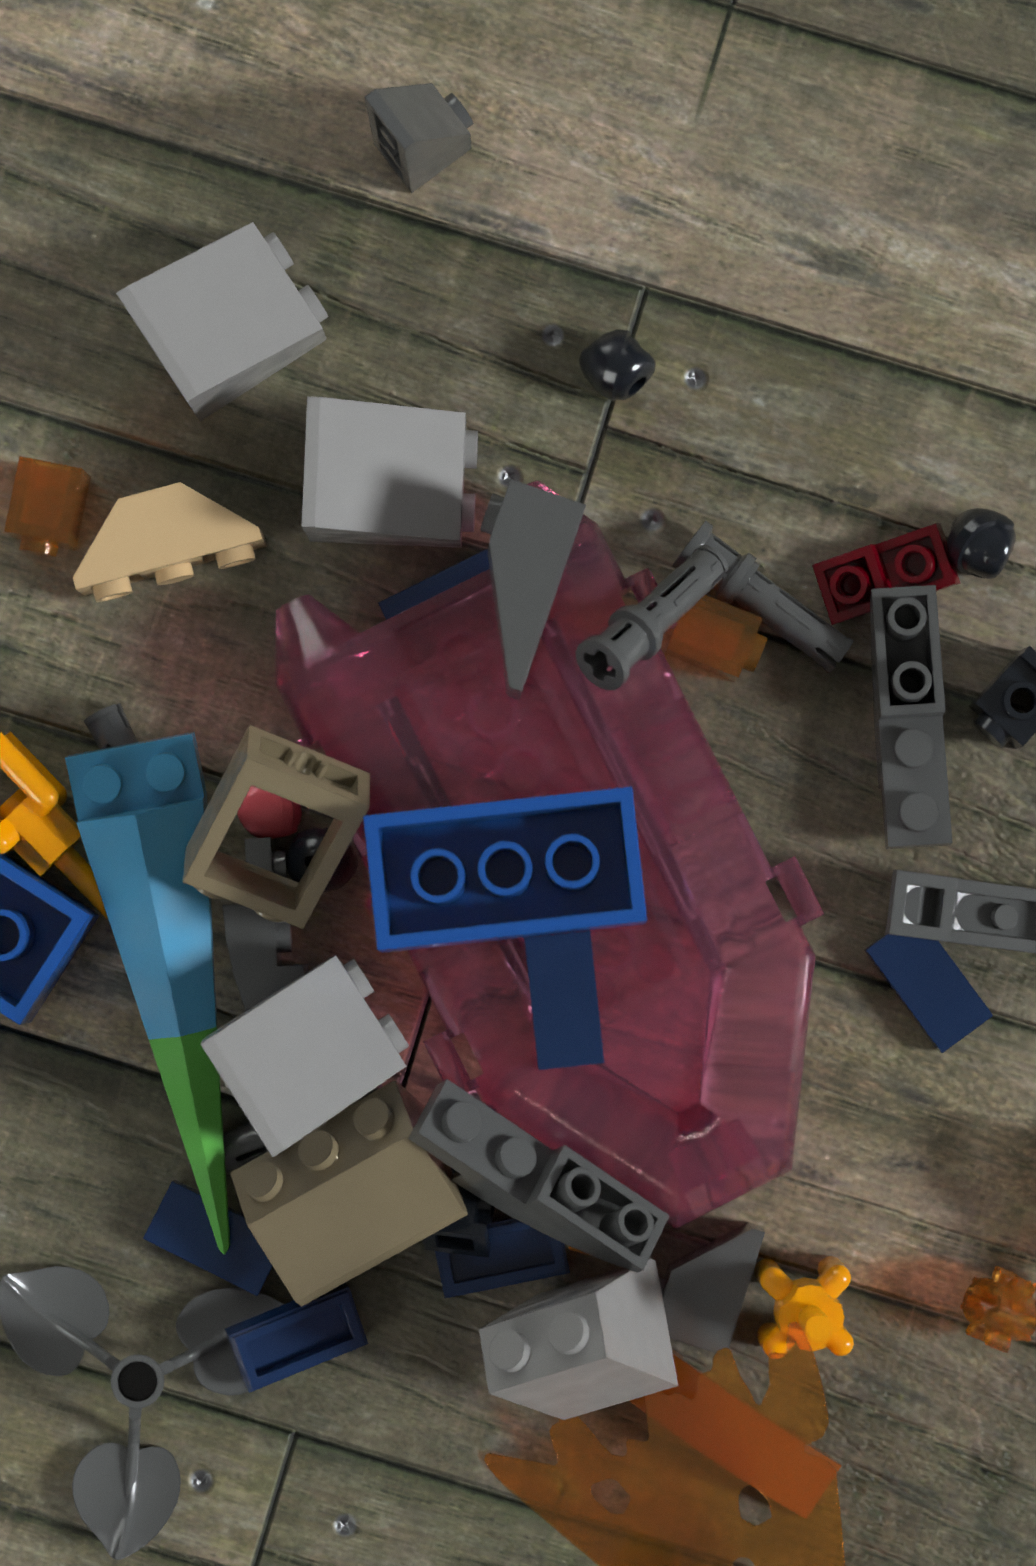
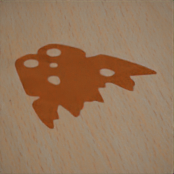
[484,1321,846,1566]

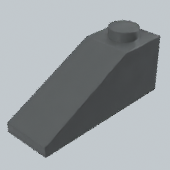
[365,83,474,194]
[480,479,586,700]

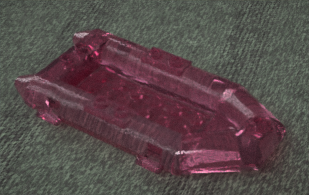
[275,480,825,1229]

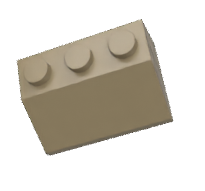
[230,1080,468,1307]

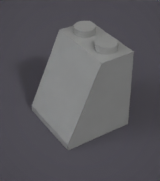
[116,222,329,421]
[302,396,478,548]
[200,954,410,1157]
[479,1259,678,1420]

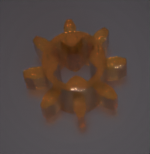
[960,1266,1036,1353]

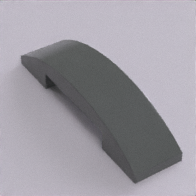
[885,870,1036,953]

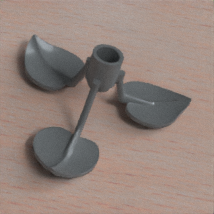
[0,1266,284,1560]

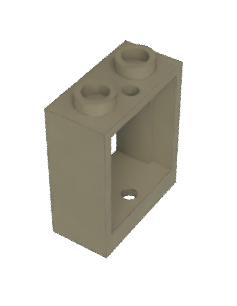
[183,725,370,929]

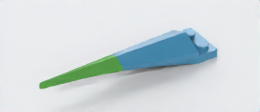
[65,732,230,1255]

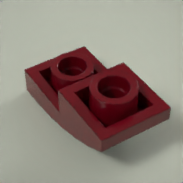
[812,523,961,625]

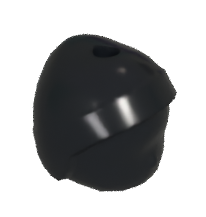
[579,329,656,401]
[947,508,1016,579]
[286,827,358,893]

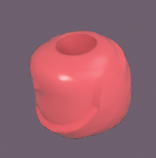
[237,785,302,839]

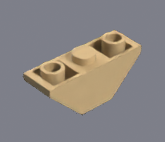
[73,482,267,602]

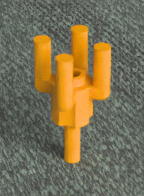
[0,731,108,919]
[754,1256,854,1359]

